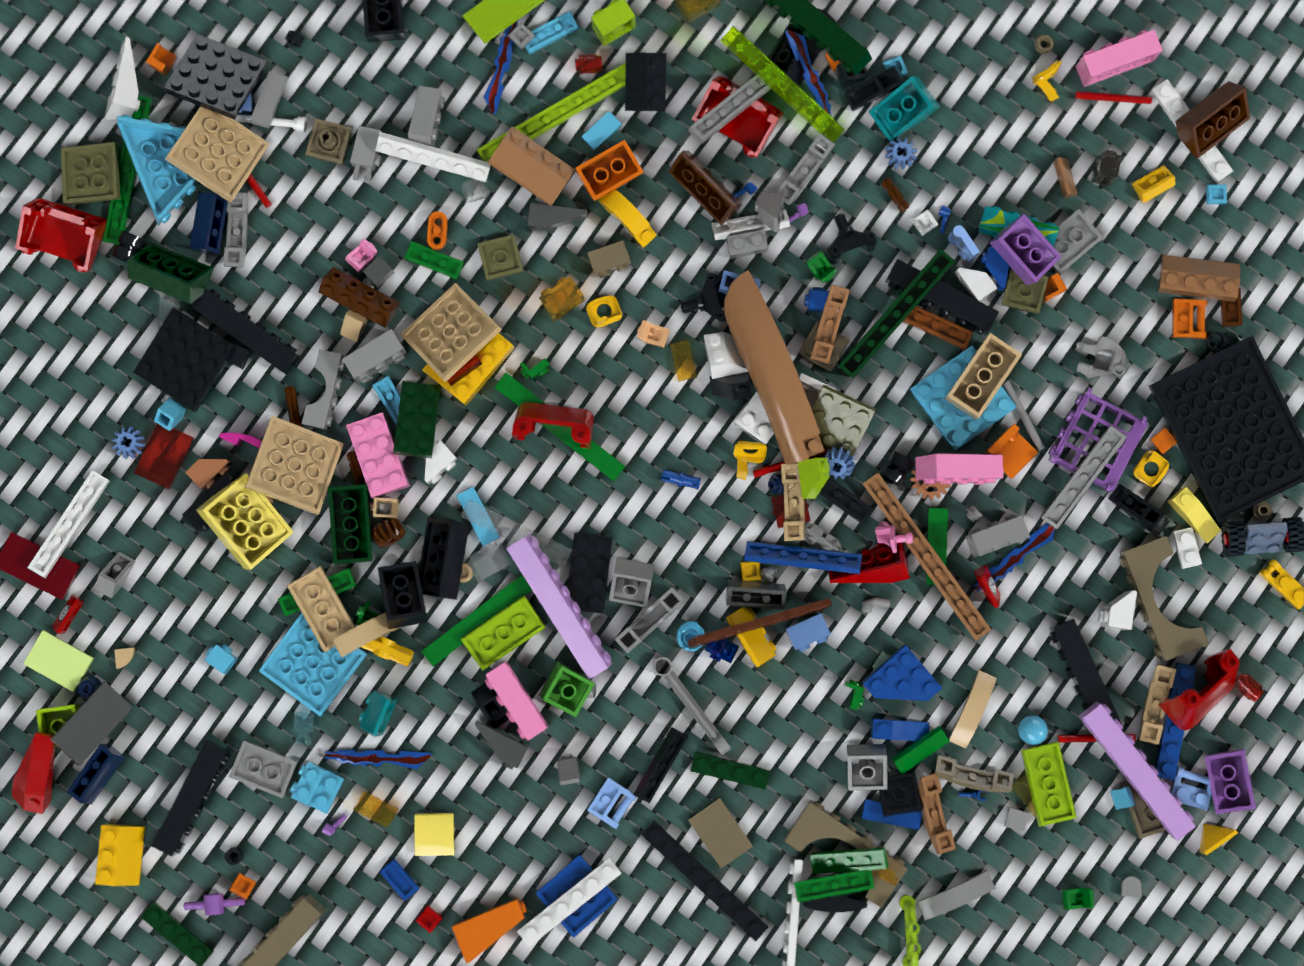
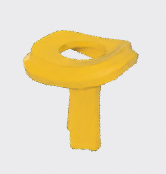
[1032,60,1062,102]
[586,296,622,327]
[733,441,767,480]
[1133,451,1169,487]

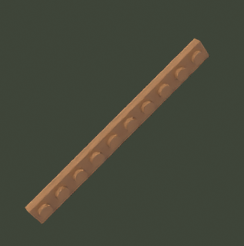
[863,473,991,641]

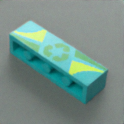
[978,206,1060,247]

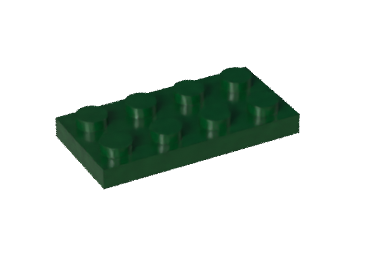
[393,381,441,458]

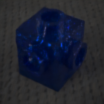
[704,637,740,664]

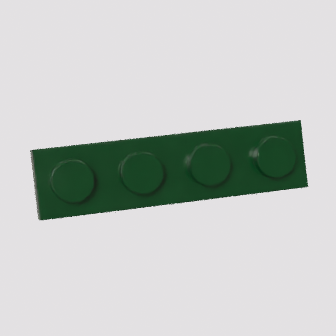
[690,752,770,790]
[141,902,214,966]

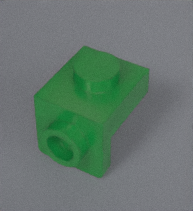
[805,251,837,283]
[520,358,550,380]
[356,601,380,626]
[844,679,865,710]
[1062,887,1094,910]

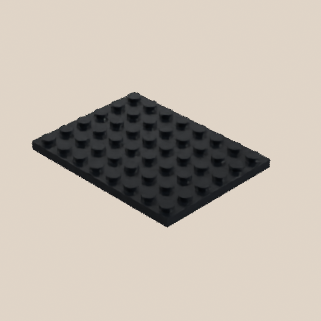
[1149,335,1304,523]

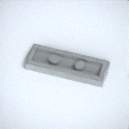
[250,71,288,129]

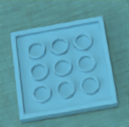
[910,345,1017,451]
[259,613,367,717]

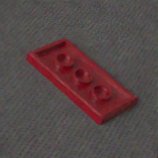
[0,532,81,600]

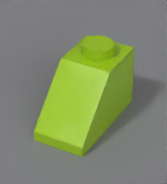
[798,458,830,499]

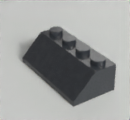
[762,8,837,87]
[418,518,469,600]

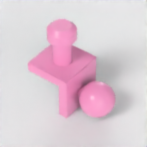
[875,521,913,553]

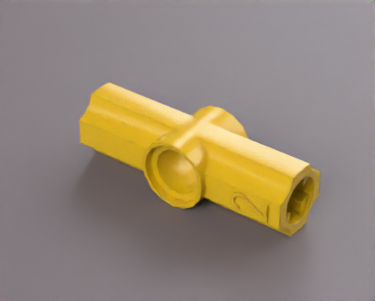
[362,636,414,667]

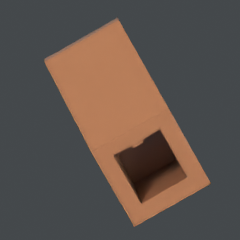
[185,459,232,490]

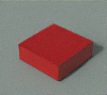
[415,905,443,933]

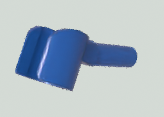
[733,182,757,198]
[938,205,951,233]
[959,790,987,801]

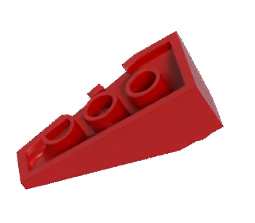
[828,543,910,583]
[12,732,55,814]

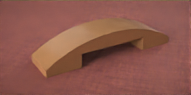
[810,284,850,363]
[919,773,956,854]

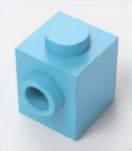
[154,397,187,431]
[205,644,238,674]

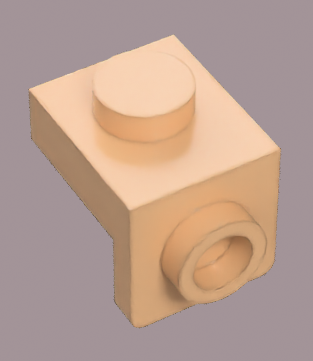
[637,320,670,348]

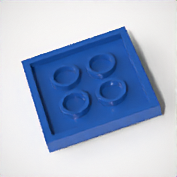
[536,854,618,938]

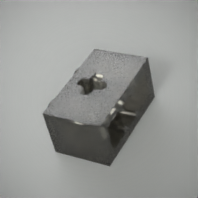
[1091,150,1122,186]

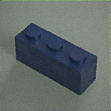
[189,193,228,254]
[67,744,125,805]

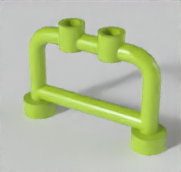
[899,895,921,966]

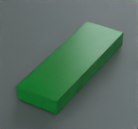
[404,241,464,280]
[892,726,950,774]

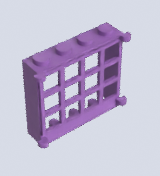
[1048,387,1148,492]

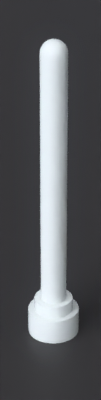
[235,114,307,132]

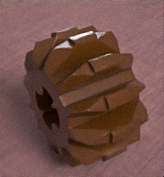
[371,518,406,548]

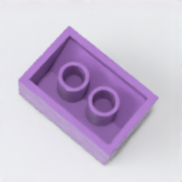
[989,214,1062,285]
[1205,748,1256,814]

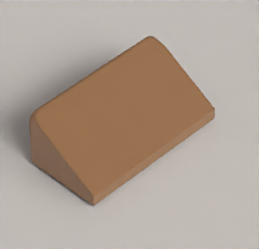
[1054,157,1077,199]

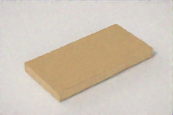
[287,566,355,653]

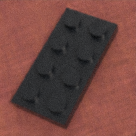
[568,533,613,614]

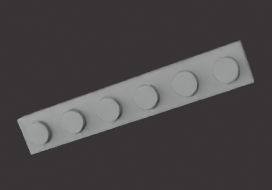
[689,64,783,144]
[1041,424,1127,529]

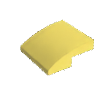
[414,813,455,856]

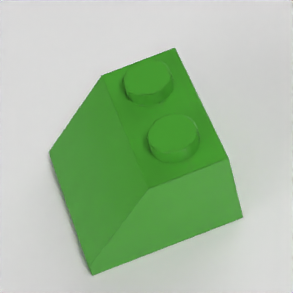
[539,661,595,717]

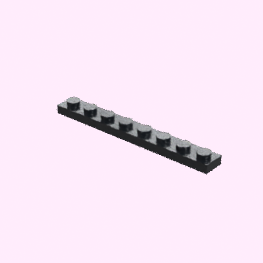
[641,820,769,942]

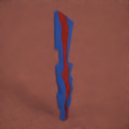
[483,20,518,115]
[785,30,834,126]
[973,522,1054,591]
[325,749,432,769]

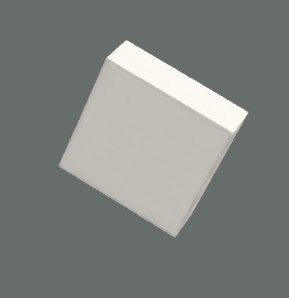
[912,209,939,236]

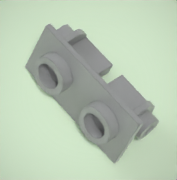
[804,523,842,551]

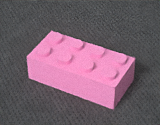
[1076,30,1163,87]
[346,412,410,499]
[915,454,1003,485]
[485,662,549,741]

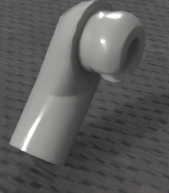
[861,597,890,613]

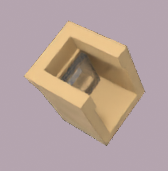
[370,497,399,519]

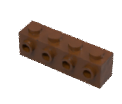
[318,267,400,328]

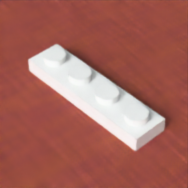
[711,209,790,240]

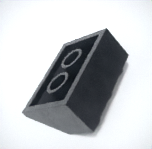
[625,53,666,112]

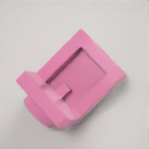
[345,238,377,273]

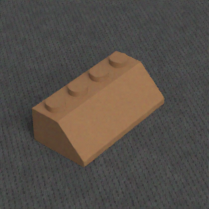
[487,126,575,206]
[1157,255,1240,302]

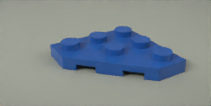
[861,644,942,701]

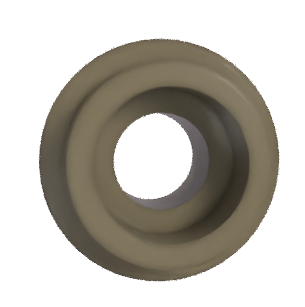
[1034,35,1054,54]
[1252,501,1272,520]

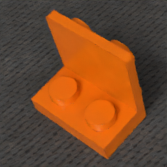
[984,423,1038,479]

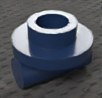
[768,474,784,494]

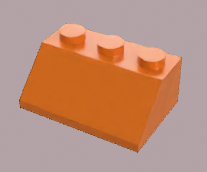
[575,140,644,201]

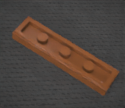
[903,306,973,350]

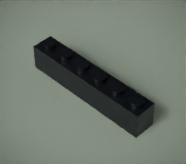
[885,259,999,335]
[191,288,300,375]
[1049,618,1123,726]
[151,740,230,857]

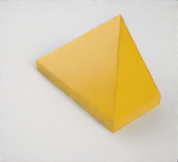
[1199,823,1238,855]

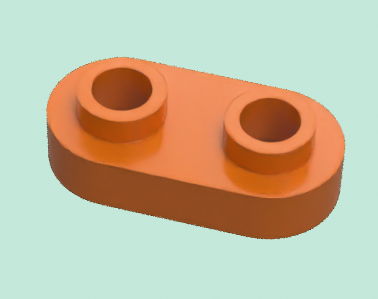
[427,211,448,250]

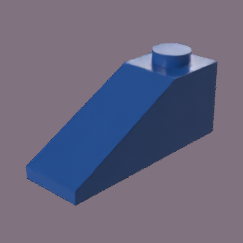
[870,718,929,741]

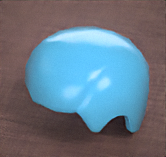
[676,621,705,652]
[1018,715,1048,746]

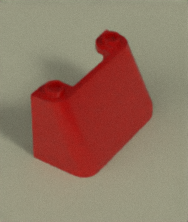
[691,76,784,158]
[15,198,107,272]
[512,402,594,449]
[1158,648,1239,730]

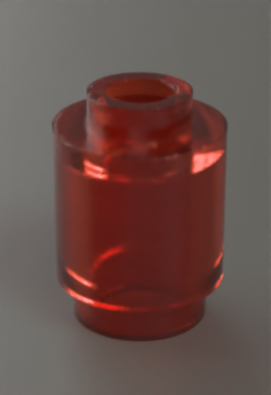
[575,54,602,74]
[1235,673,1265,702]

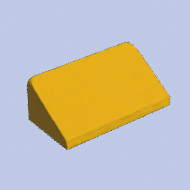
[1132,165,1175,203]

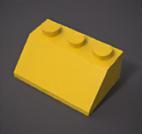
[726,607,777,667]
[95,823,145,886]

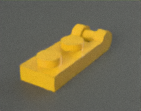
[1259,559,1304,610]

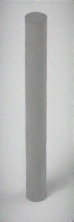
[1003,381,1045,451]

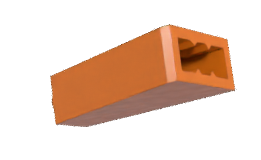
[452,898,527,964]

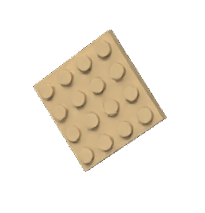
[165,106,270,203]
[400,283,502,382]
[245,416,344,515]

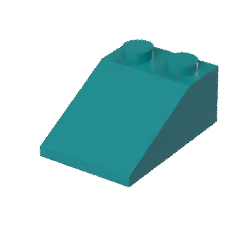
[869,76,940,141]
[358,690,398,737]

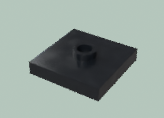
[878,772,922,817]

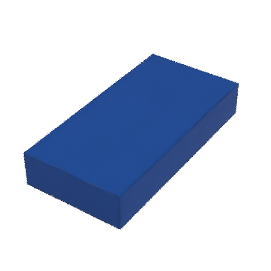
[380,859,420,901]

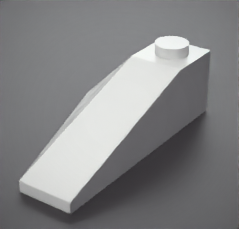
[104,37,140,120]

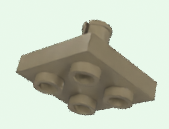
[305,118,353,165]

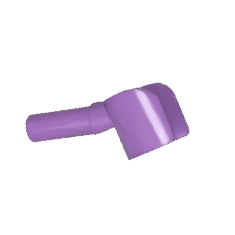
[789,203,808,222]
[322,814,347,836]

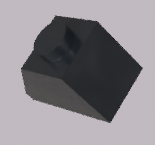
[709,372,753,401]
[470,683,509,729]

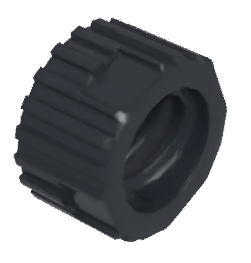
[285,30,304,47]
[224,847,243,865]

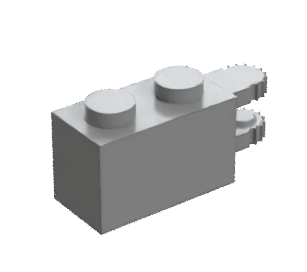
[350,126,382,184]

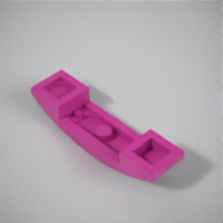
[219,433,262,448]

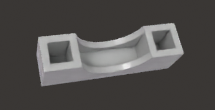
[302,349,346,431]
[615,587,685,654]

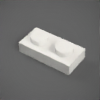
[1172,527,1202,569]

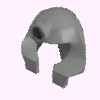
[1076,336,1126,379]

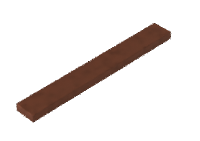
[687,598,832,648]

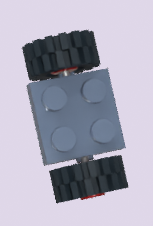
[1221,517,1304,557]

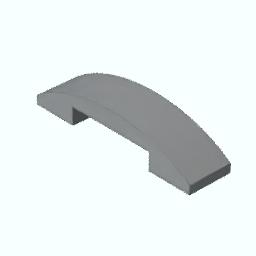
[775,133,835,206]
[224,193,248,267]
[917,870,995,920]

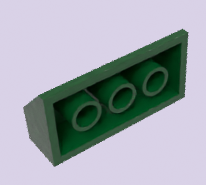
[127,243,213,304]
[328,484,373,565]

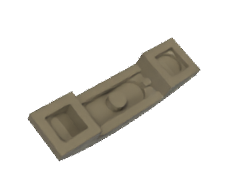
[935,755,1014,792]

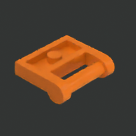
[1172,299,1207,339]

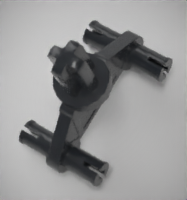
[829,214,877,264]
[681,274,727,322]

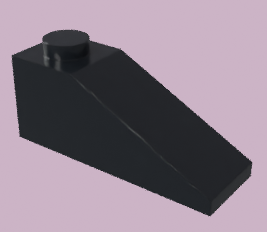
[1108,484,1169,537]

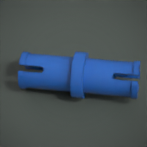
[661,469,701,490]

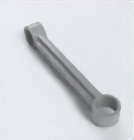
[653,657,731,755]

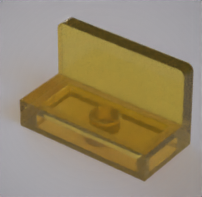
[353,791,399,828]

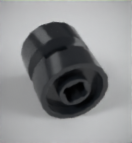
[111,230,145,262]
[880,451,915,487]

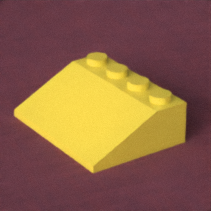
[196,473,294,570]

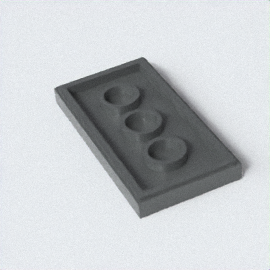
[50,681,133,766]

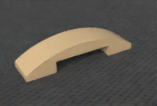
[781,463,805,541]
[332,613,401,658]
[1139,665,1176,745]
[948,670,997,749]

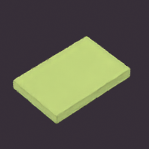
[24,630,94,692]

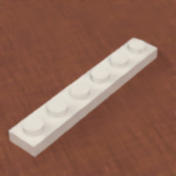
[1150,79,1233,183]
[375,132,491,182]
[28,470,110,578]
[517,857,622,947]
[782,858,803,966]

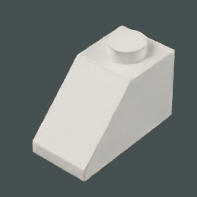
[954,268,997,301]

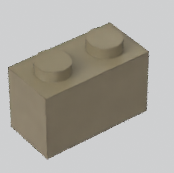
[587,240,631,278]

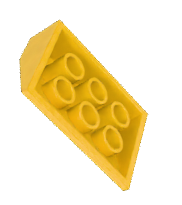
[422,333,514,406]

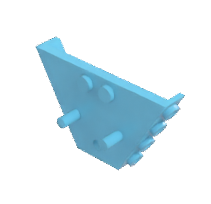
[116,115,198,226]

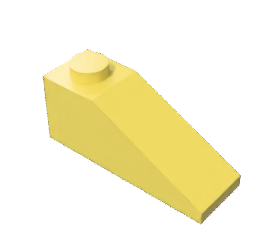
[1167,487,1221,544]

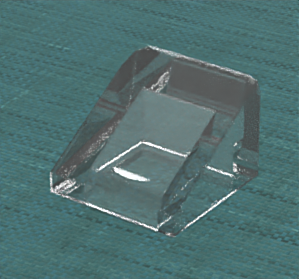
[461,180,488,203]

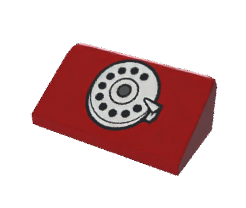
[974,565,1001,608]
[52,595,84,634]

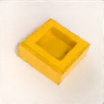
[740,562,762,581]

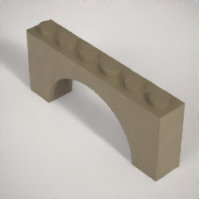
[1119,536,1209,661]
[783,801,907,908]

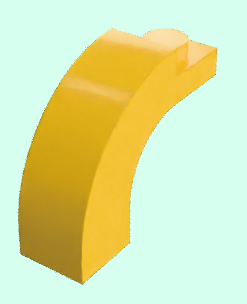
[598,189,657,248]

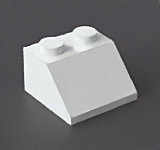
[704,332,748,379]
[1098,591,1137,630]

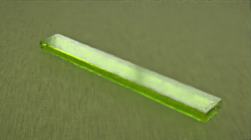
[720,26,845,143]

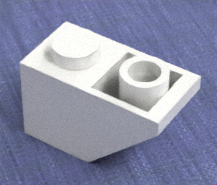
[424,441,458,484]

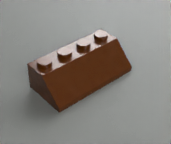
[1175,81,1250,159]
[668,150,742,225]

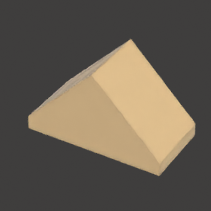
[340,309,369,343]

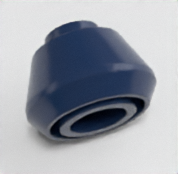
[77,676,102,701]

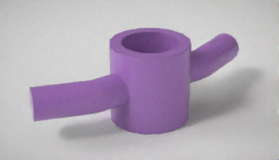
[183,893,245,915]

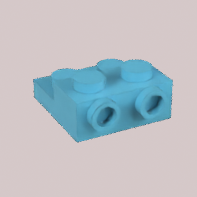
[290,761,345,814]

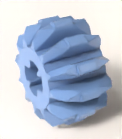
[885,137,917,170]
[112,426,145,459]
[823,447,855,480]

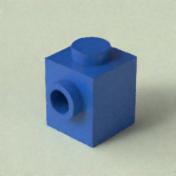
[804,287,829,313]

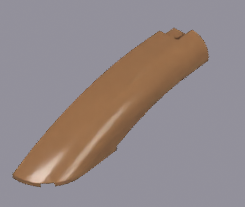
[724,270,824,465]

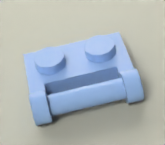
[948,225,980,263]
[1170,766,1212,810]
[587,777,637,829]

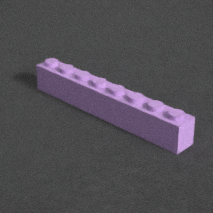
[506,534,612,679]
[1078,702,1196,841]

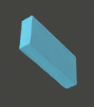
[582,111,622,151]

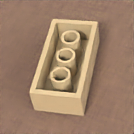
[944,333,1022,420]

